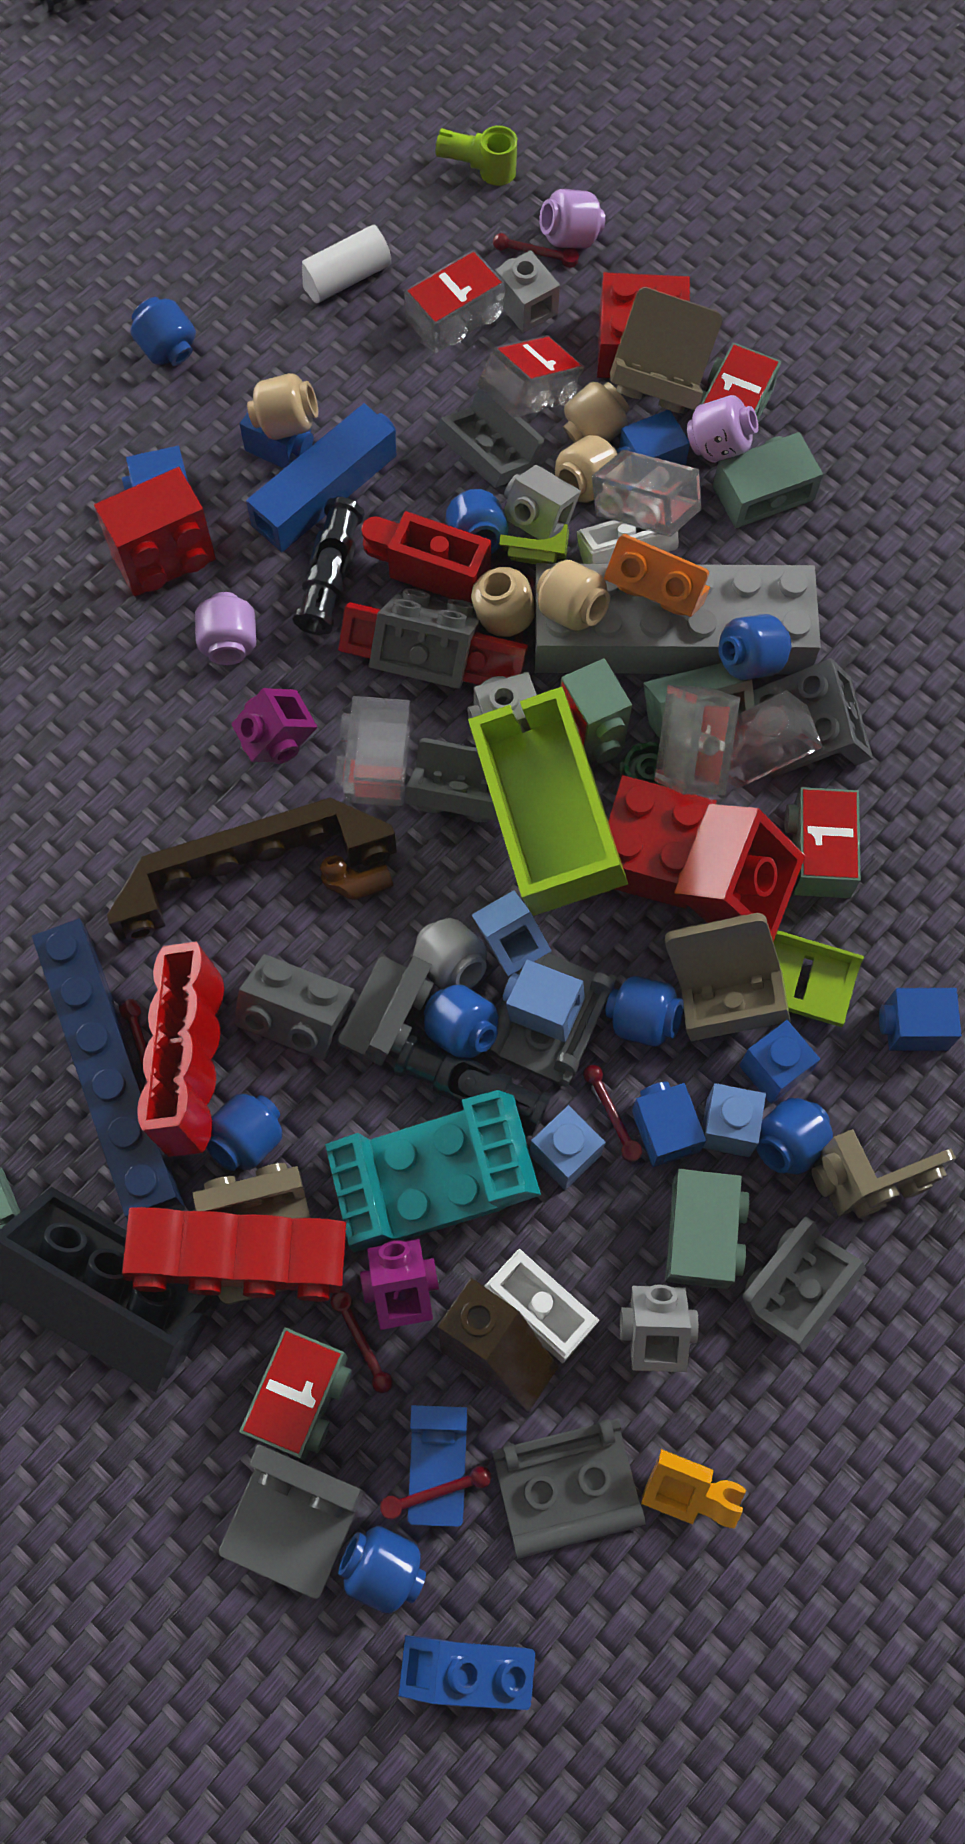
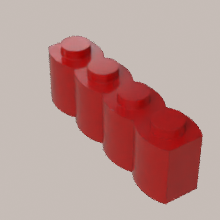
[137,941,224,1157]
[122,1207,346,1302]

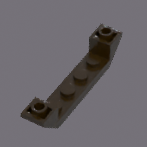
[107,797,397,941]

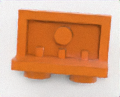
[604,534,710,617]

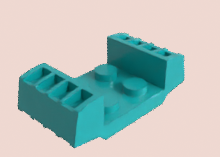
[325,1090,541,1252]

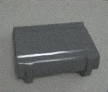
[485,953,617,1087]
[492,1418,646,1559]

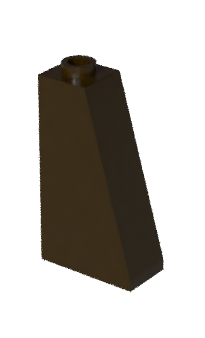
[438,1278,558,1413]

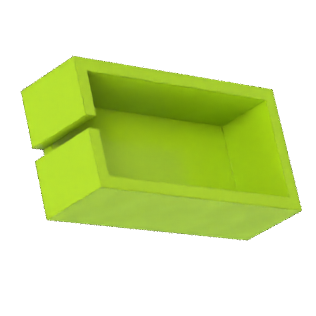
[468,686,628,916]

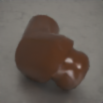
[320,855,394,900]

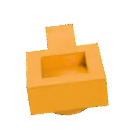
[641,1449,746,1528]

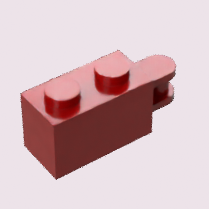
[361,511,491,603]

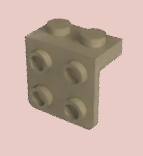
[610,287,722,413]
[665,913,791,1041]
[812,1129,956,1219]
[192,1163,311,1305]

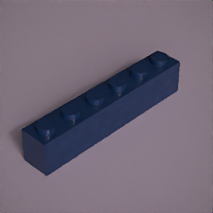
[32,918,185,1219]

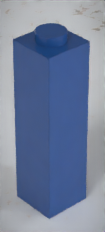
[246,403,397,553]

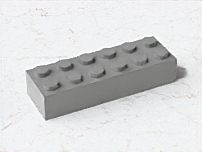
[534,563,821,675]

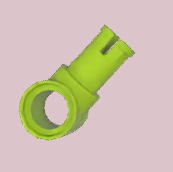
[435,125,517,186]

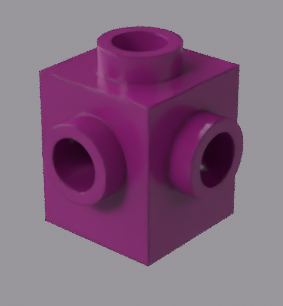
[231,688,318,764]
[360,1239,439,1330]

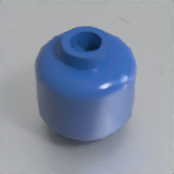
[130,297,196,366]
[445,489,509,554]
[719,614,792,680]
[606,976,684,1047]
[424,985,499,1058]
[206,1094,282,1171]
[756,1098,833,1175]
[338,1526,426,1614]

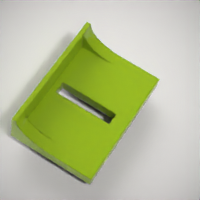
[499,524,569,564]
[773,931,864,1027]

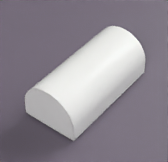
[302,224,392,303]
[577,507,679,564]
[484,1249,599,1364]

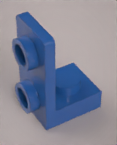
[408,1405,467,1527]
[399,1635,535,1710]

